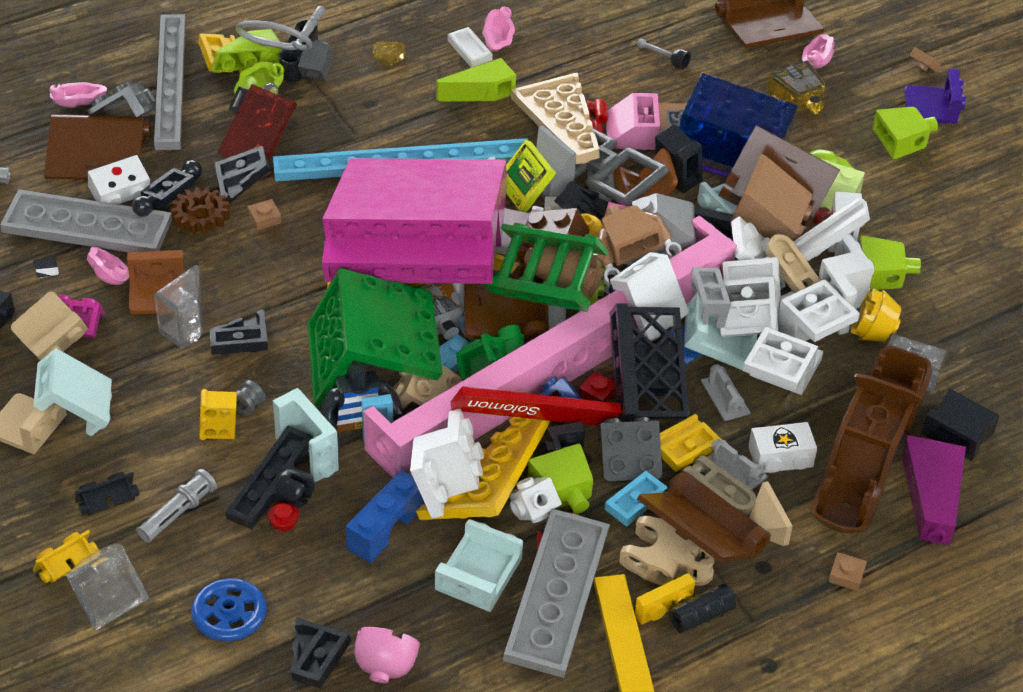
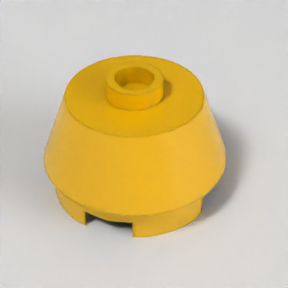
[850,288,901,343]

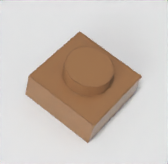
[910,47,941,72]
[247,199,282,230]
[828,552,867,591]

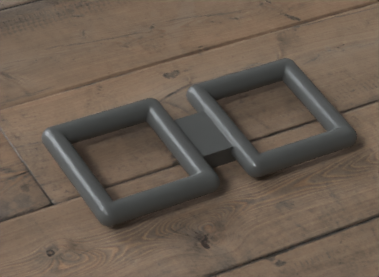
[574,129,669,206]

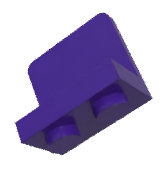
[904,68,966,124]

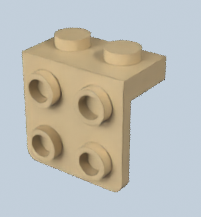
[11,292,89,361]
[393,365,463,409]
[0,393,67,455]

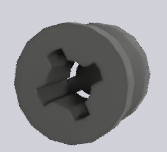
[234,380,266,417]

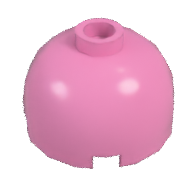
[354,627,420,683]

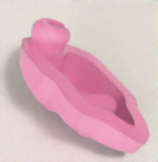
[482,6,515,52]
[802,34,835,69]
[49,82,107,108]
[87,247,129,285]

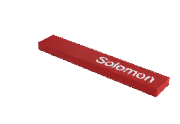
[450,386,622,426]

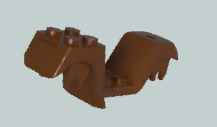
[810,346,933,534]

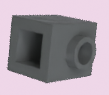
[298,40,334,82]

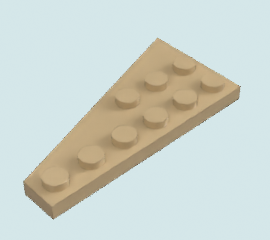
[511,73,600,164]

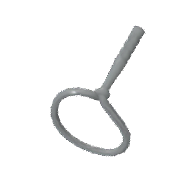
[235,6,325,51]

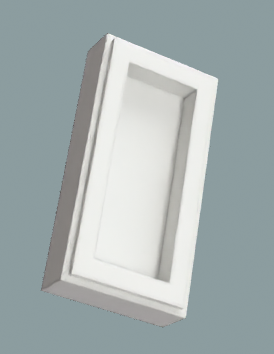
[448,27,492,68]

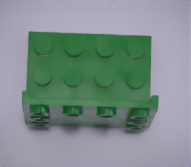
[307,268,443,408]

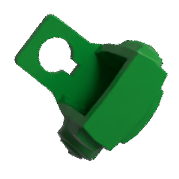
[456,325,525,380]

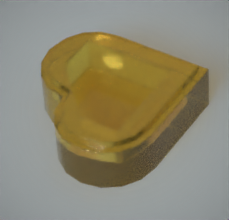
[373,41,405,67]

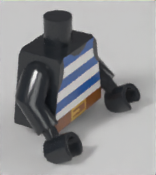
[321,363,404,448]

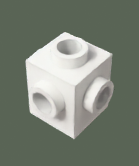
[509,477,562,523]

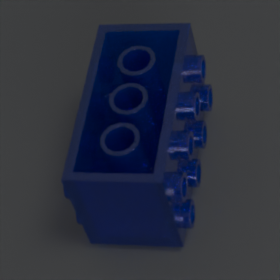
[679,72,798,168]

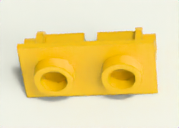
[33,529,99,584]

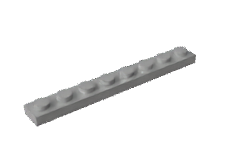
[154,14,186,150]

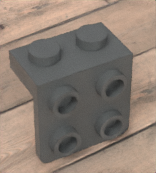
[87,80,156,117]
[597,417,662,482]

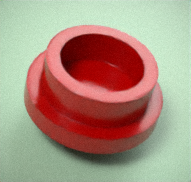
[268,503,299,531]

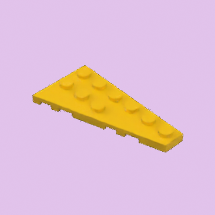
[416,417,551,520]

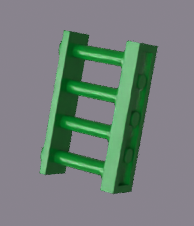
[481,222,609,312]

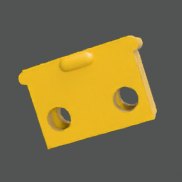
[200,389,237,440]

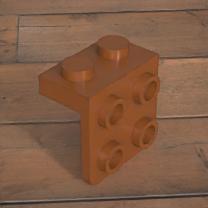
[613,148,678,207]
[127,250,185,314]

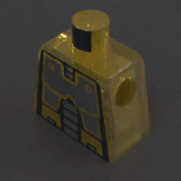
[767,60,825,113]

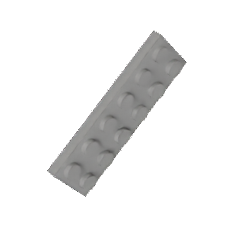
[0,189,172,252]
[503,508,610,678]

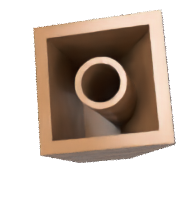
[730,154,813,241]

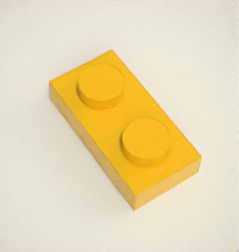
[635,573,695,625]

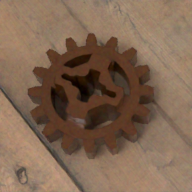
[171,187,230,235]

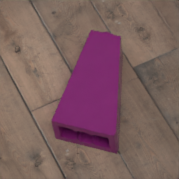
[902,435,966,545]

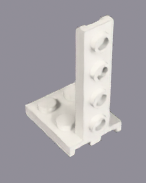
[731,198,870,290]

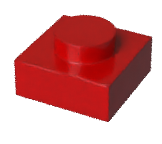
[579,371,616,402]

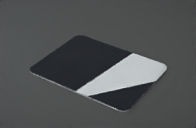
[33,256,59,278]

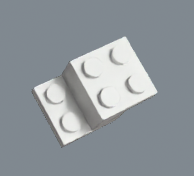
[819,234,874,335]
[720,257,781,338]
[777,279,860,342]
[743,327,823,395]
[410,409,484,519]

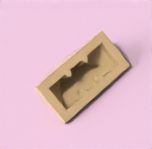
[749,481,793,546]

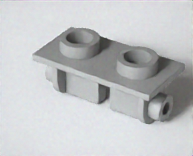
[701,364,750,421]
[707,439,768,491]

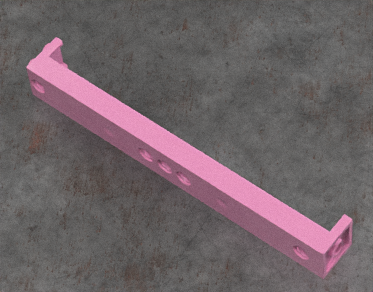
[363,216,737,477]

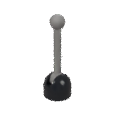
[637,38,691,70]

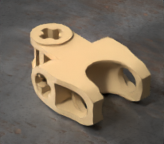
[620,516,715,586]

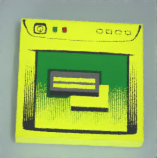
[506,140,556,213]

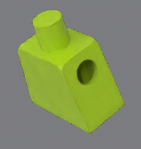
[873,107,938,159]
[859,236,921,290]
[528,443,593,514]

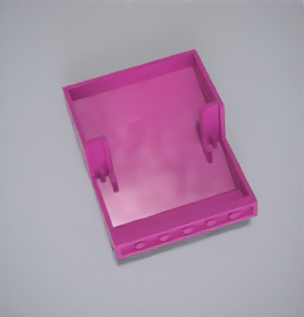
[322,158,507,284]

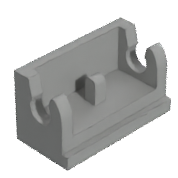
[691,267,731,328]

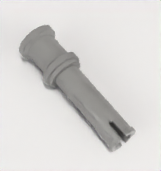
[136,469,217,543]

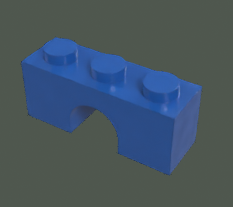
[346,469,425,563]

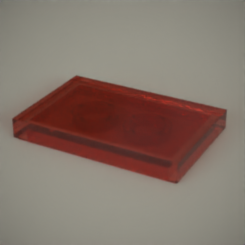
[218,84,297,162]

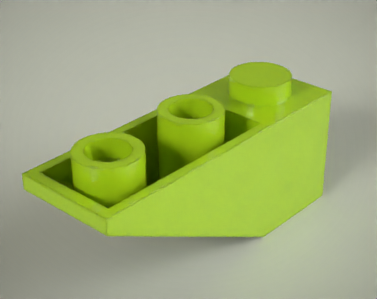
[212,29,282,73]
[436,58,516,101]

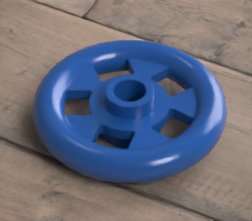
[191,578,267,642]

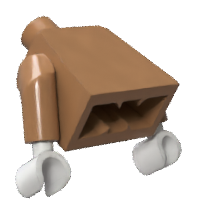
[598,205,681,286]

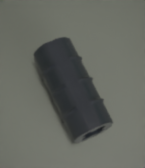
[669,584,736,633]

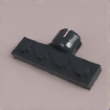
[225,426,315,530]

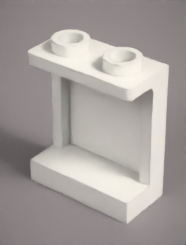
[610,252,689,341]

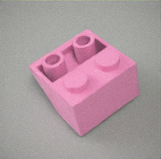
[606,93,660,150]

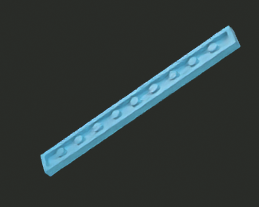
[273,138,528,181]

